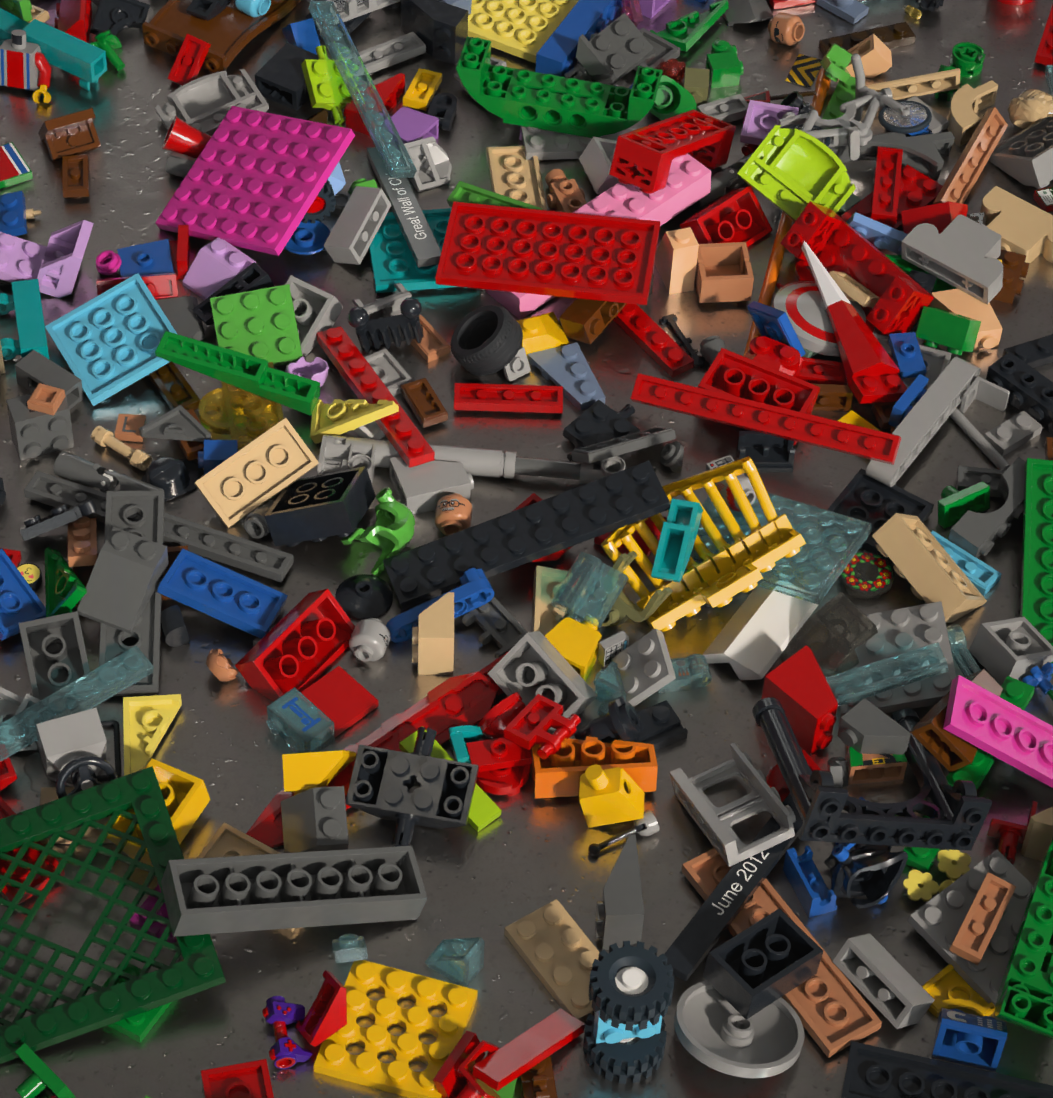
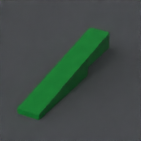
[155,331,320,416]

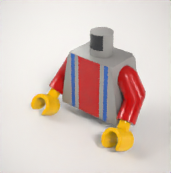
[0,30,52,104]

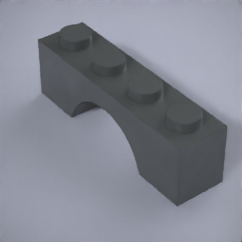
[948,457,1026,558]

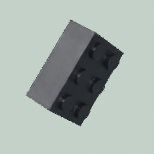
[703,908,823,1020]

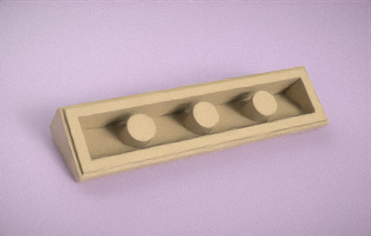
[865,68,960,106]

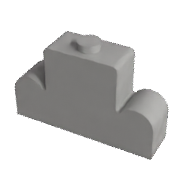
[902,215,1003,304]

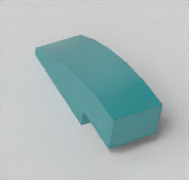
[651,498,703,582]

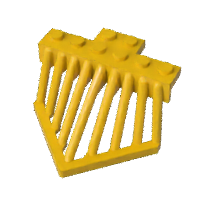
[601,456,806,632]

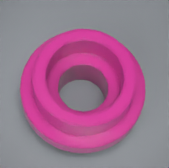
[96,250,122,275]

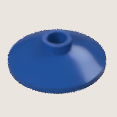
[284,220,330,255]

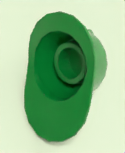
[649,75,696,121]

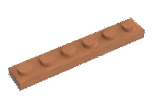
[933,107,1008,204]

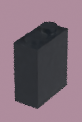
[255,43,318,111]

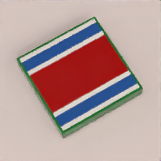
[0,142,33,189]

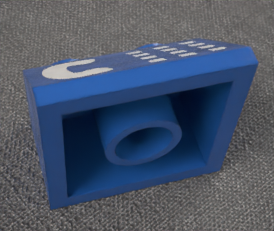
[932,1008,1008,1072]

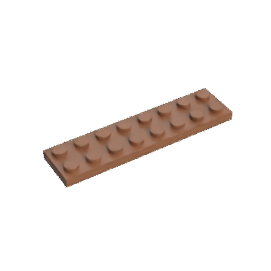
[682,848,882,1058]

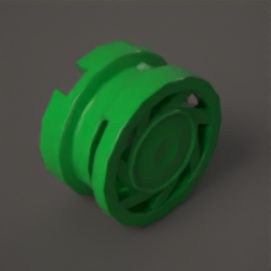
[949,42,986,78]

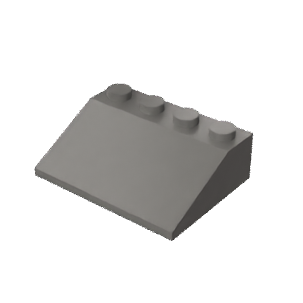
[988,117,1053,189]

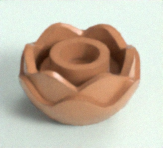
[206,648,239,682]

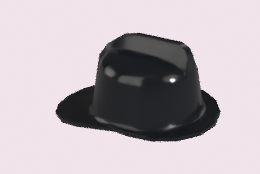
[141,457,204,502]

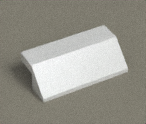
[702,579,819,680]

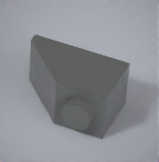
[837,698,911,755]

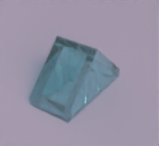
[425,937,485,987]

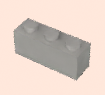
[324,186,391,265]
[832,933,934,1029]

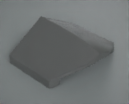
[723,0,773,26]

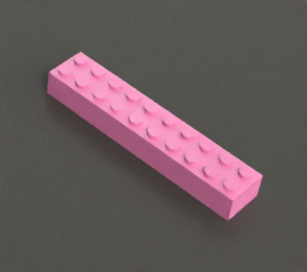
[486,153,711,319]

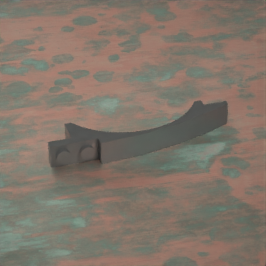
[829,132,955,180]

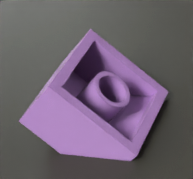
[182,237,256,300]

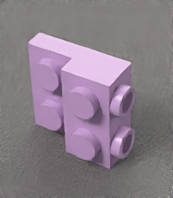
[740,100,799,145]

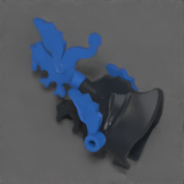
[824,797,908,909]

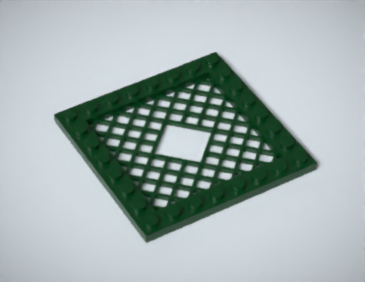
[0,766,226,1064]

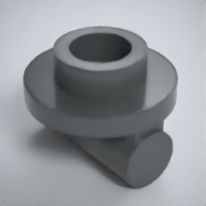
[660,441,684,473]

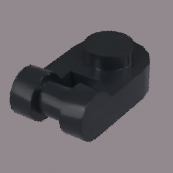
[427,92,457,131]

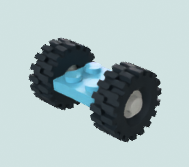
[583,941,674,1084]

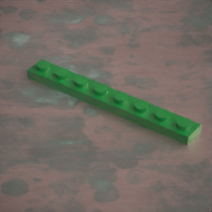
[903,676,1035,873]

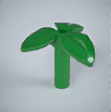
[90,30,125,71]

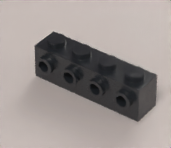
[986,352,1053,435]

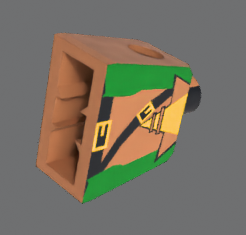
[845,745,907,785]

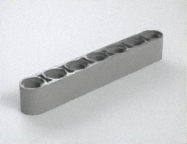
[866,356,981,487]

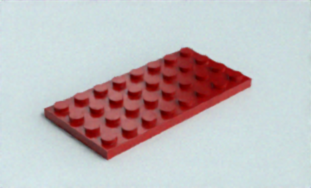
[436,201,660,305]

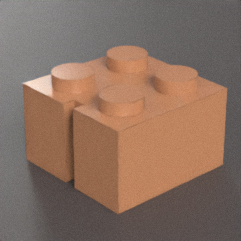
[695,242,754,303]

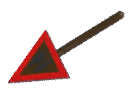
[744,90,816,103]

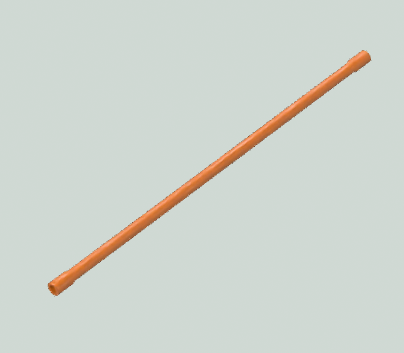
[743,68,831,356]

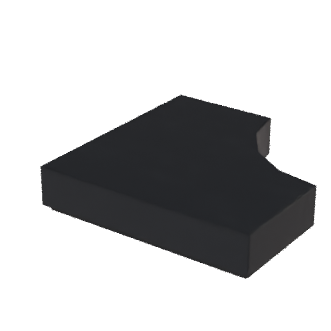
[90,0,150,36]

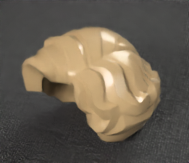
[1007,89,1053,129]

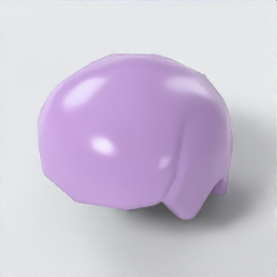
[285,357,329,388]

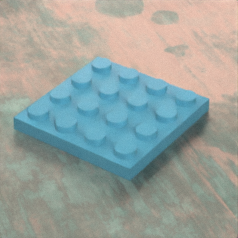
[45,273,177,406]

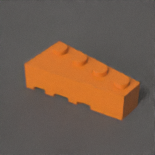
[530,736,658,799]

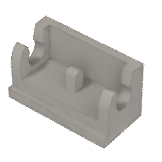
[351,282,411,320]

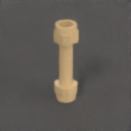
[91,425,152,471]

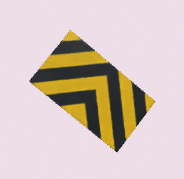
[785,54,822,88]

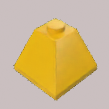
[516,312,570,355]
[282,750,356,796]

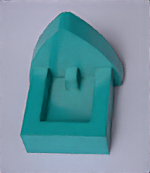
[448,725,483,764]

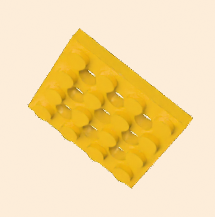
[314,958,478,1098]

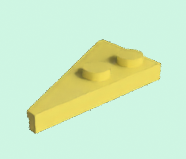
[310,399,399,444]
[123,694,182,776]

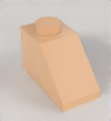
[846,34,892,79]

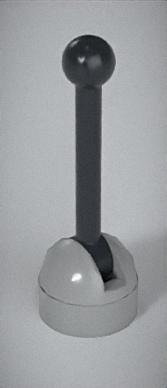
[588,809,660,856]

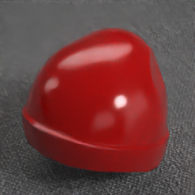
[478,692,525,739]

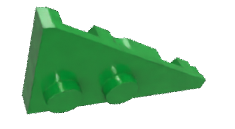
[44,547,87,617]

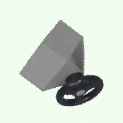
[36,708,117,799]

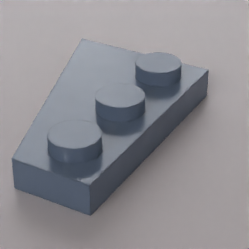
[527,342,606,411]

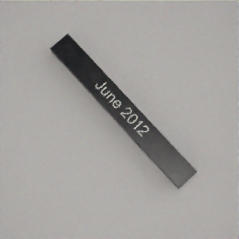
[664,793,803,982]

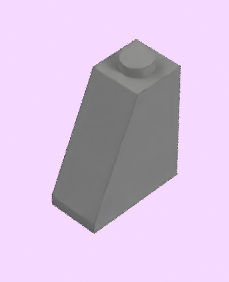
[389,457,474,515]

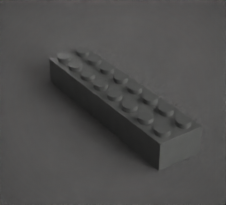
[161,846,428,937]

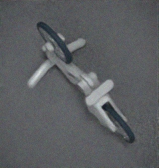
[779,54,932,161]

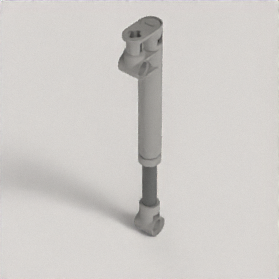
[317,435,626,484]

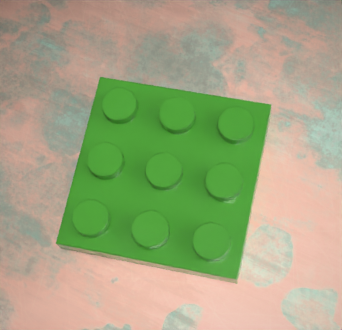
[210,284,303,367]

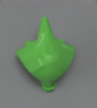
[341,487,415,576]

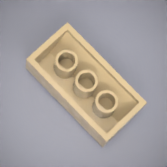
[872,513,987,623]

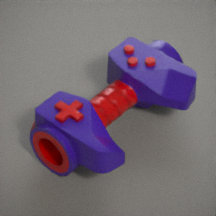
[262,996,313,1069]

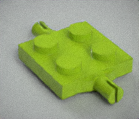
[301,45,357,124]

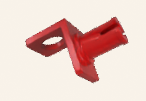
[987,801,1038,865]
[455,1040,501,1098]

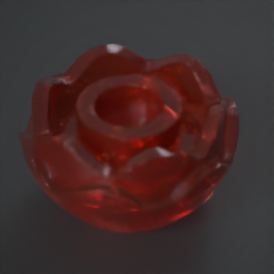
[657,58,686,83]

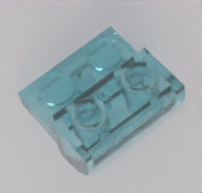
[550,552,629,628]

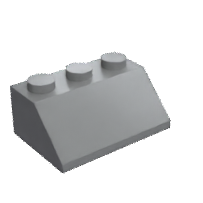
[487,631,598,734]

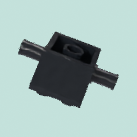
[345,727,479,847]

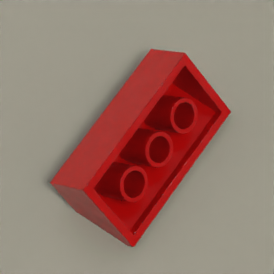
[698,348,820,445]
[235,589,355,708]

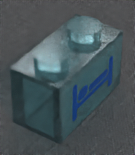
[267,687,335,753]

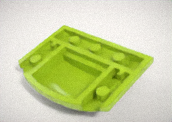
[737,125,856,221]

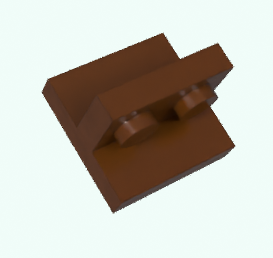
[38,108,101,162]

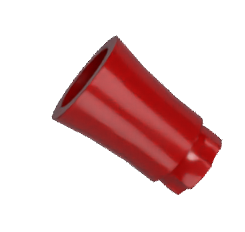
[162,116,212,158]

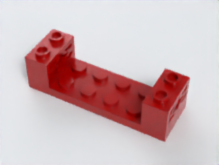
[609,109,736,194]
[780,201,935,335]

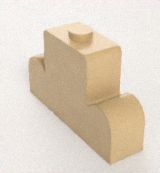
[979,186,1053,263]

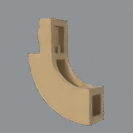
[948,80,998,147]

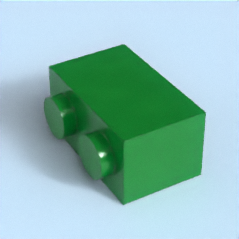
[916,306,981,355]

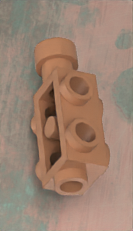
[545,169,587,213]

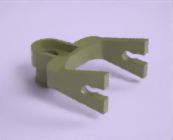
[596,551,673,626]

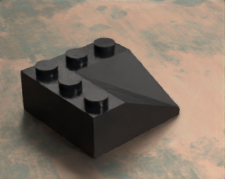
[265,466,376,547]

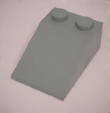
[285,275,344,358]

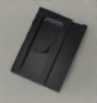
[637,700,688,751]

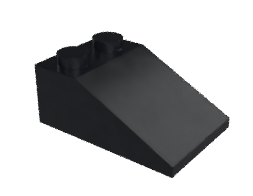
[401,0,468,65]

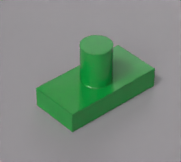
[938,481,990,529]
[15,1043,76,1098]

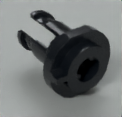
[574,696,642,743]

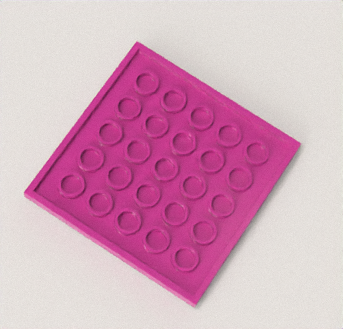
[155,106,355,256]

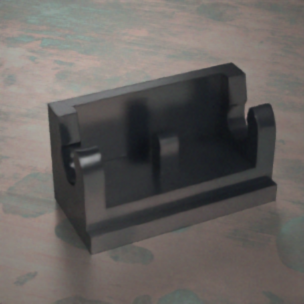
[736,431,795,472]

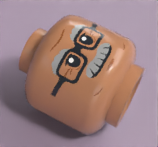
[435,493,473,536]

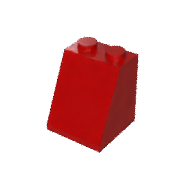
[761,645,838,755]

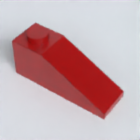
[343,73,405,136]

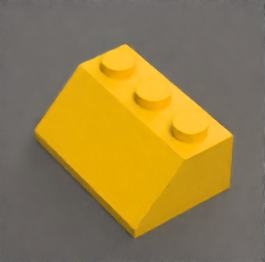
[105,758,210,867]

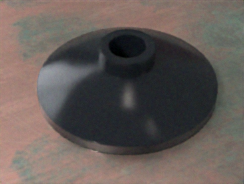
[335,574,393,621]

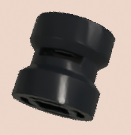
[780,91,814,115]

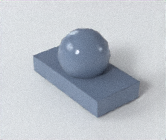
[816,0,869,24]

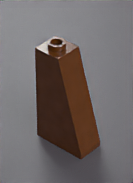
[910,669,1003,772]

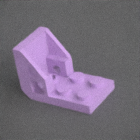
[0,220,94,298]

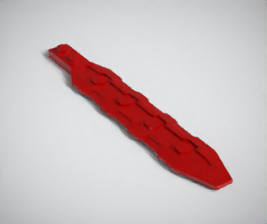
[246,650,510,849]

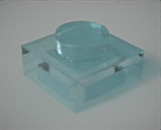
[332,934,368,963]

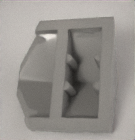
[401,136,452,192]

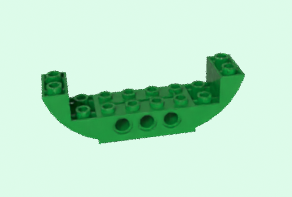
[456,37,663,138]
[995,837,1053,1039]

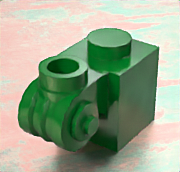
[705,40,744,89]

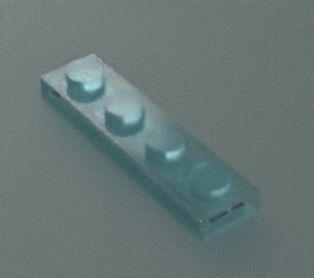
[826,642,949,706]

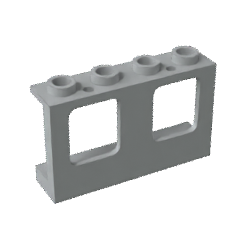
[670,743,796,867]

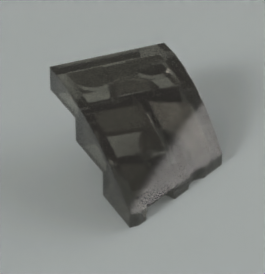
[780,592,878,680]

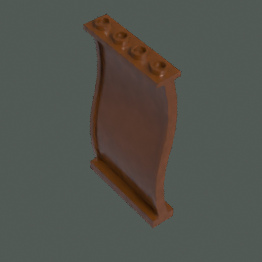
[142,0,301,73]

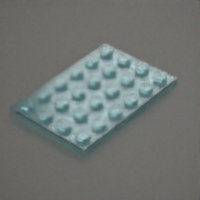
[691,493,872,605]

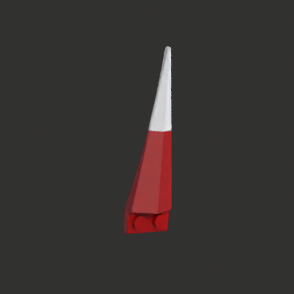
[802,241,907,404]

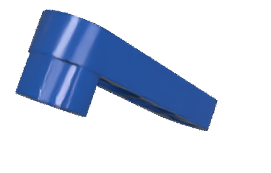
[386,568,494,643]

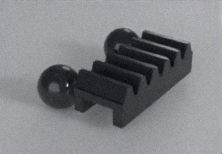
[347,297,424,353]

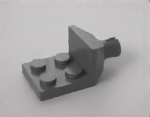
[564,13,655,85]

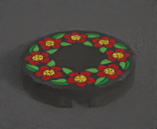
[837,550,895,600]

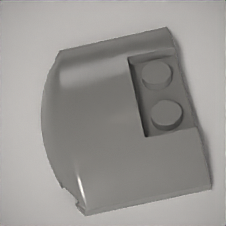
[155,69,269,136]

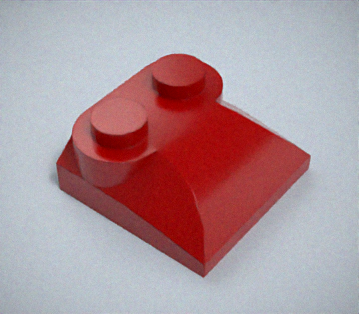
[744,336,804,377]

